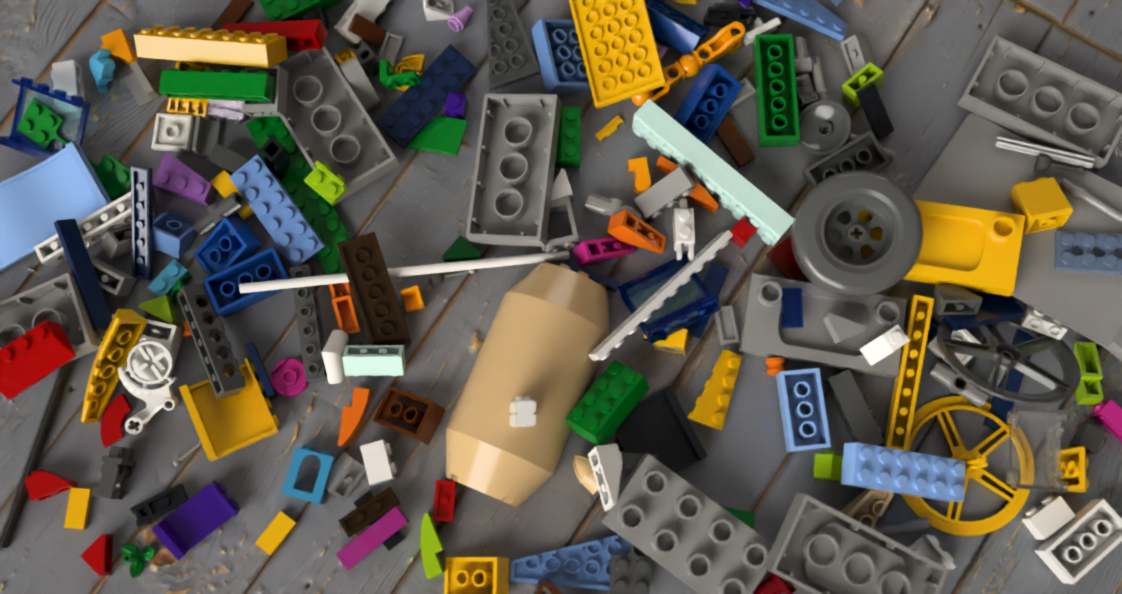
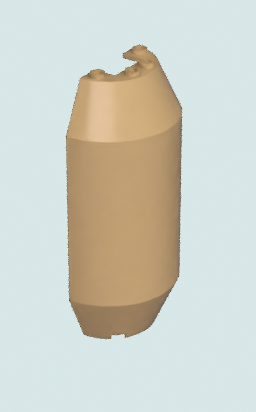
[446,261,610,508]

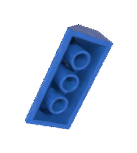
[645,0,710,55]
[673,64,743,146]

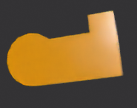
[627,157,651,195]

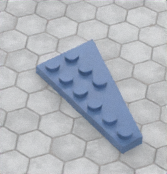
[752,0,848,41]
[510,535,630,591]

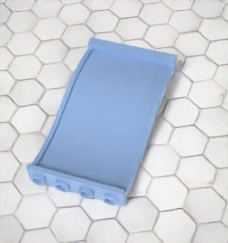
[0,142,112,272]

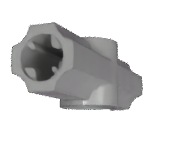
[585,192,643,220]
[928,360,990,407]

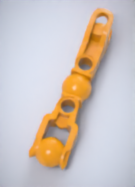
[631,21,745,106]

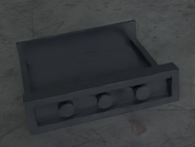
[614,386,707,473]

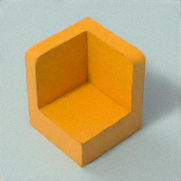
[399,285,426,313]

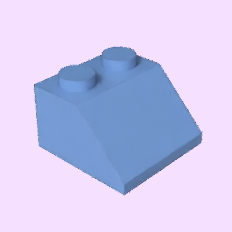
[153,210,198,259]

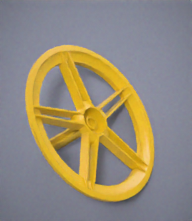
[901,396,1033,536]

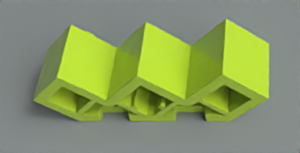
[813,451,843,481]

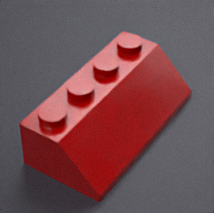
[0,320,77,400]

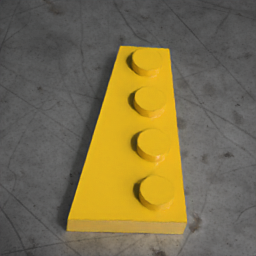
[687,350,743,431]

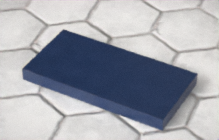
[942,292,1025,331]

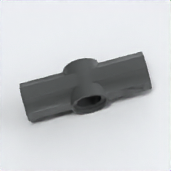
[193,192,245,236]

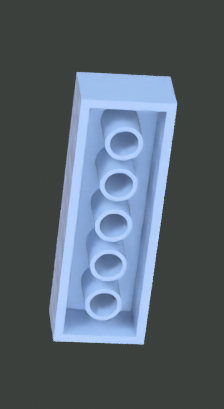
[841,442,966,502]

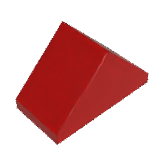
[80,534,114,576]

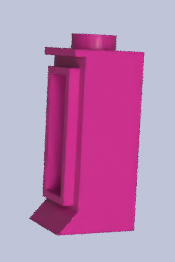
[1089,399,1122,443]

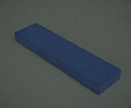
[684,262,730,339]

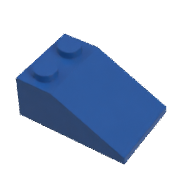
[193,216,262,276]

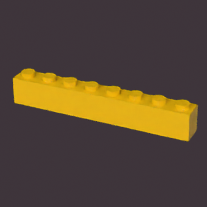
[883,294,934,451]

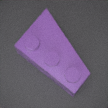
[152,151,218,207]

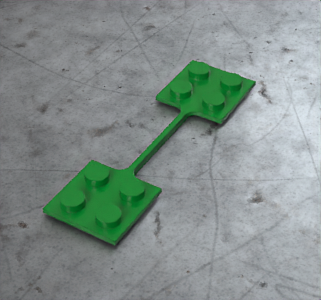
[17,98,131,201]

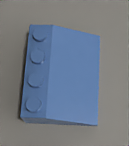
[531,18,591,95]

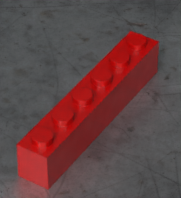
[222,19,328,51]

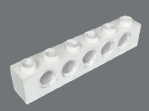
[34,192,132,267]

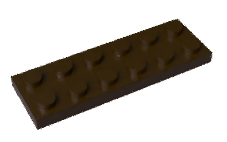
[336,231,411,345]

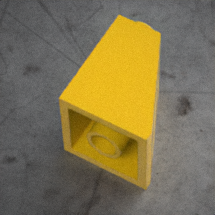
[1010,177,1073,235]

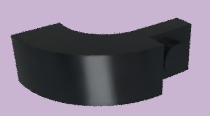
[260,136,290,181]

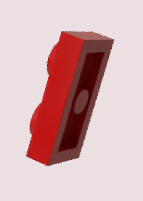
[433,480,457,522]

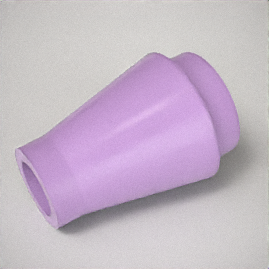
[448,5,473,32]

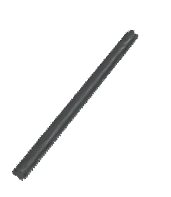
[0,360,74,548]

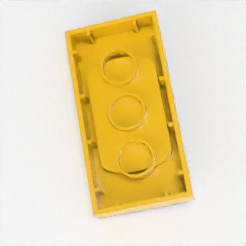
[851,199,1025,297]

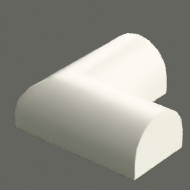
[322,330,349,384]

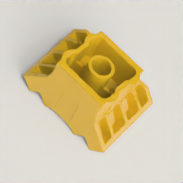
[166,60,217,118]

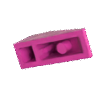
[573,237,636,267]

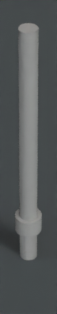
[1059,178,1122,223]

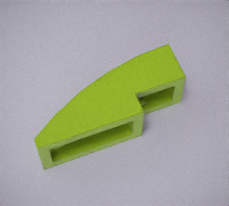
[1074,341,1104,405]
[420,512,445,579]

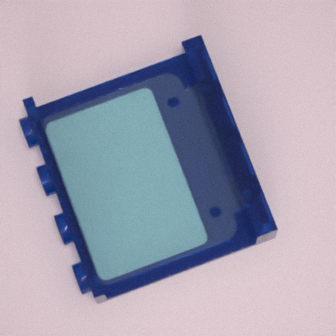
[0,77,91,161]
[618,253,721,344]

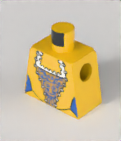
[644,325,690,356]

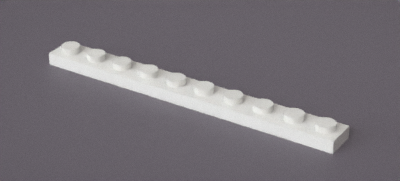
[588,230,733,361]

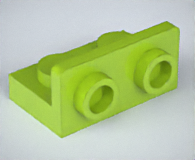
[304,160,349,206]

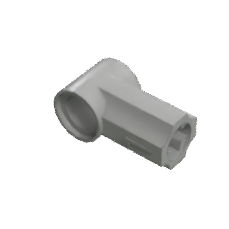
[793,36,812,74]

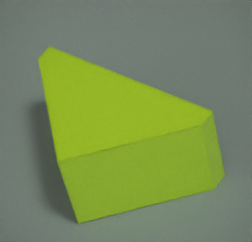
[138,295,179,326]

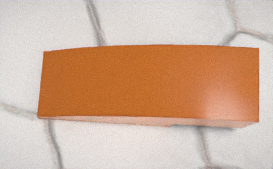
[329,282,361,335]
[338,387,373,447]

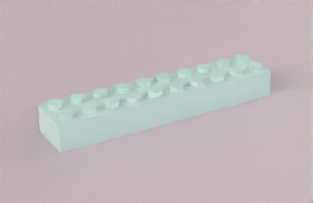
[632,99,794,247]

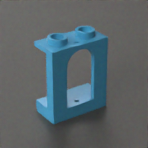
[281,445,338,505]

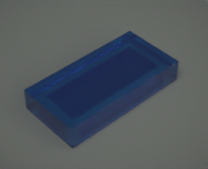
[781,288,803,328]

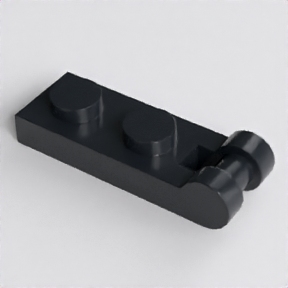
[703,7,758,31]
[130,484,189,527]

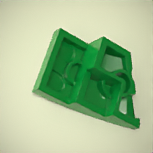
[407,117,468,158]

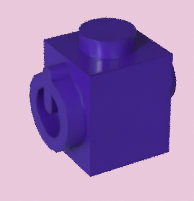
[444,91,469,120]

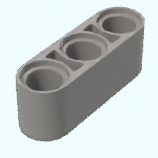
[339,57,382,112]

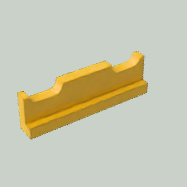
[595,115,624,143]

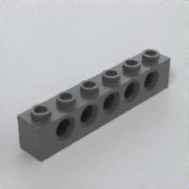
[290,264,328,384]
[176,283,246,399]

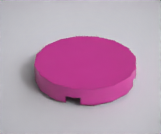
[270,359,309,397]

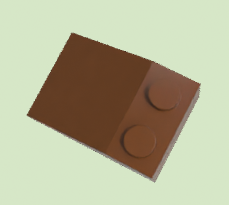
[373,386,445,445]

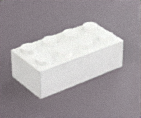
[1035,499,1122,584]

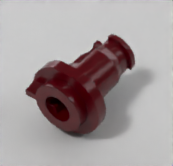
[752,571,797,594]

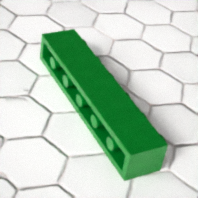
[159,68,276,102]

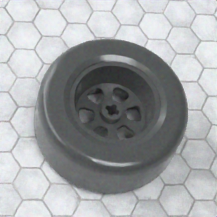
[791,170,923,298]

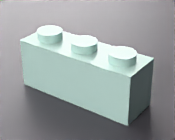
[342,345,406,376]

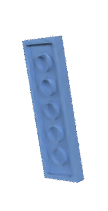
[229,154,327,267]

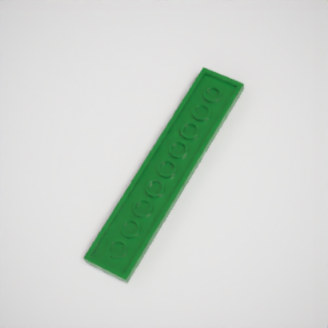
[246,116,351,275]

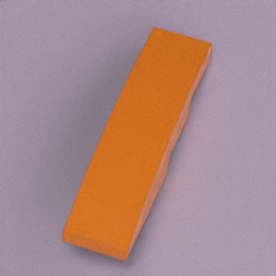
[655,155,719,214]

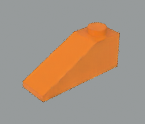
[607,209,667,254]

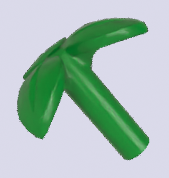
[170,274,192,304]
[121,544,155,578]

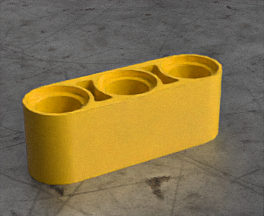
[210,170,254,220]

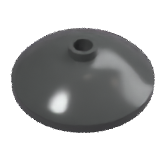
[798,100,852,156]

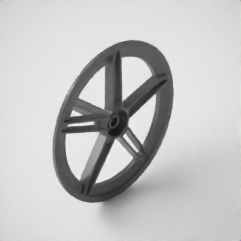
[937,318,1081,405]

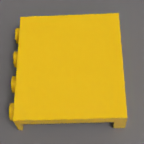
[179,359,280,462]

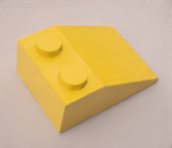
[1053,447,1089,493]
[444,557,509,594]

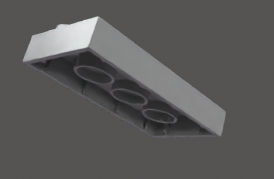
[738,273,907,379]
[763,492,950,594]

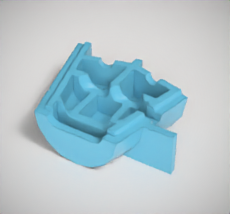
[89,49,116,93]

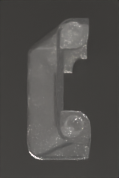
[1007,407,1068,494]

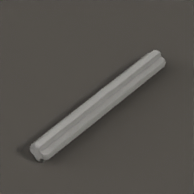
[995,136,1095,169]

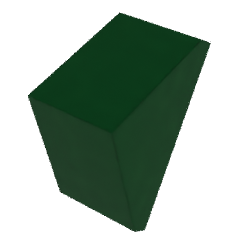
[442,235,482,263]

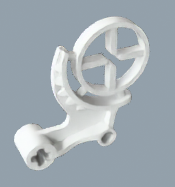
[117,340,179,435]

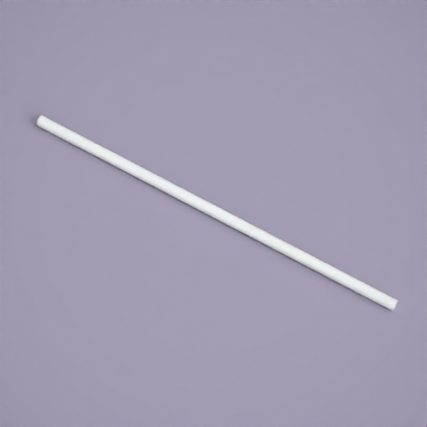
[239,250,570,293]

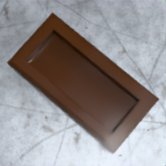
[347,14,387,48]

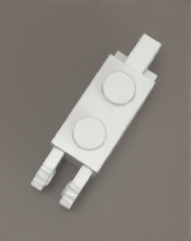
[673,198,695,260]

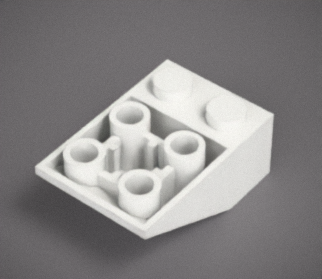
[130,319,185,385]

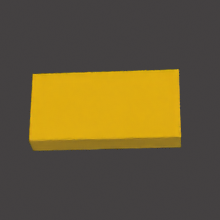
[64,488,93,529]
[255,511,297,556]

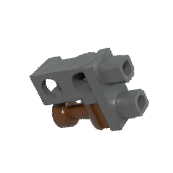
[91,445,136,500]

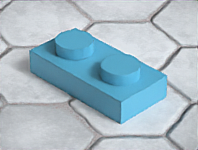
[148,259,190,297]

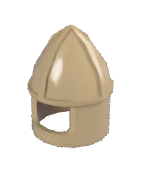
[573,454,599,495]

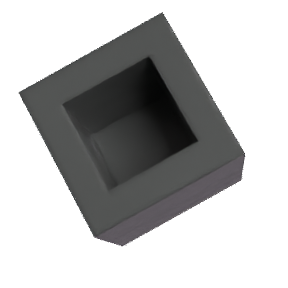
[1070,422,1106,455]

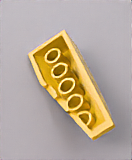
[81,309,148,423]

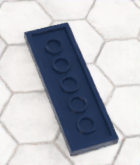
[376,44,477,149]

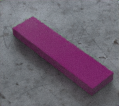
[336,505,410,571]

